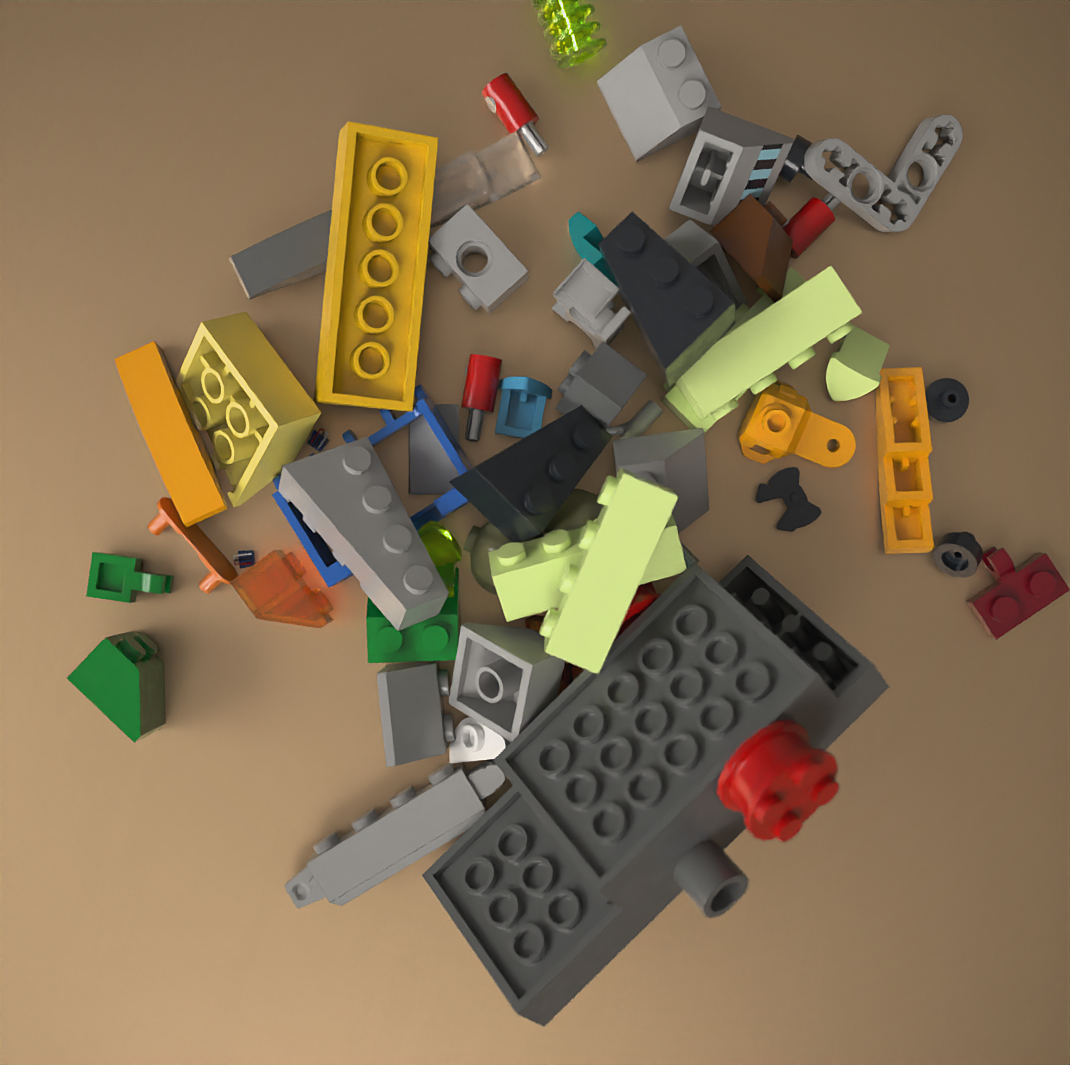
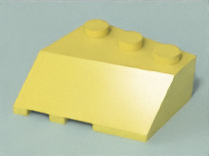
[175,311,321,508]

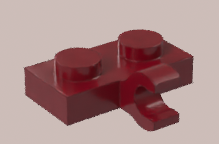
[966,546,1070,640]

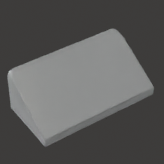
[409,404,459,495]

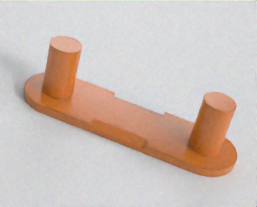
[147,497,238,594]

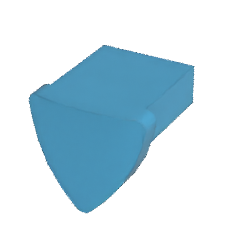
[495,376,553,439]

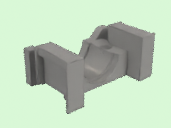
[552,257,631,349]

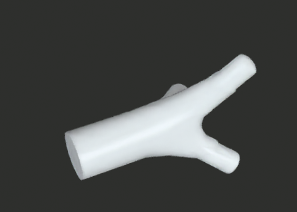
[606,400,663,439]

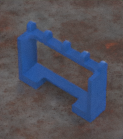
[272,384,473,588]

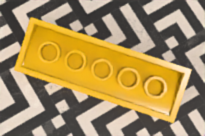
[314,121,438,412]

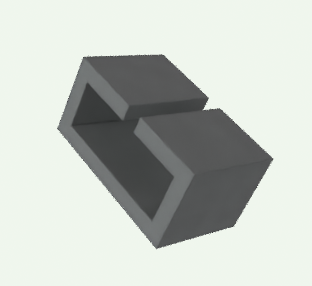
[555,341,647,430]

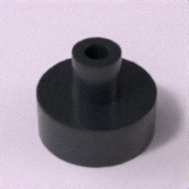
[778,134,813,184]
[925,378,969,424]
[933,531,983,578]

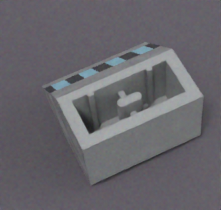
[669,106,794,225]

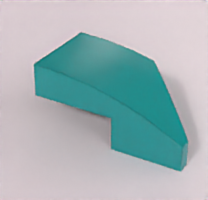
[568,211,614,284]

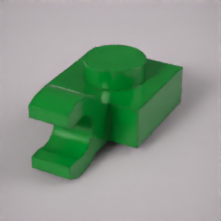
[86,552,173,603]

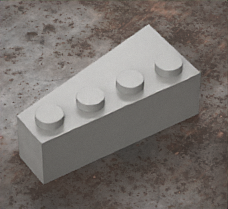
[278,437,449,631]

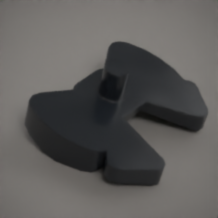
[755,467,821,532]

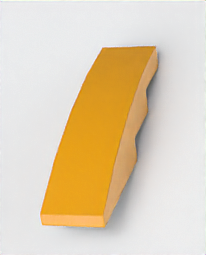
[114,341,228,527]
[876,367,934,554]

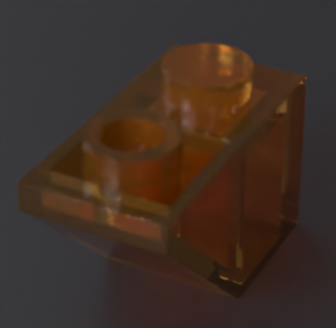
[230,550,334,629]

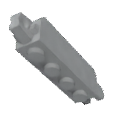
[284,759,506,909]

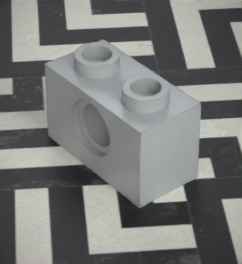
[428,203,528,314]

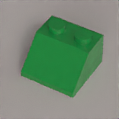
[366,567,461,663]
[67,631,165,743]

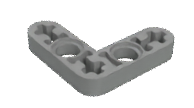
[804,115,963,232]

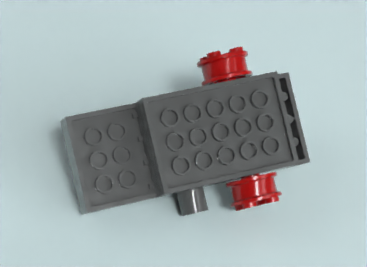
[422,555,889,1027]

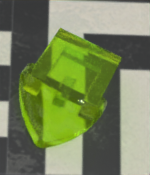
[417,521,462,597]

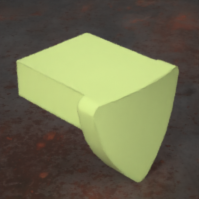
[826,324,890,401]

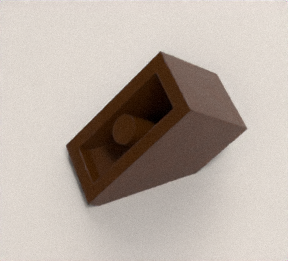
[709,194,793,303]

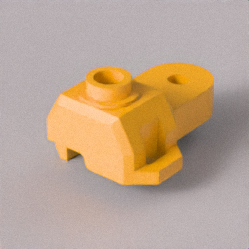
[736,380,856,468]

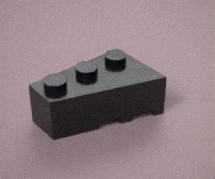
[599,211,736,388]
[449,405,612,542]

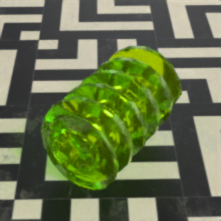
[531,0,607,68]

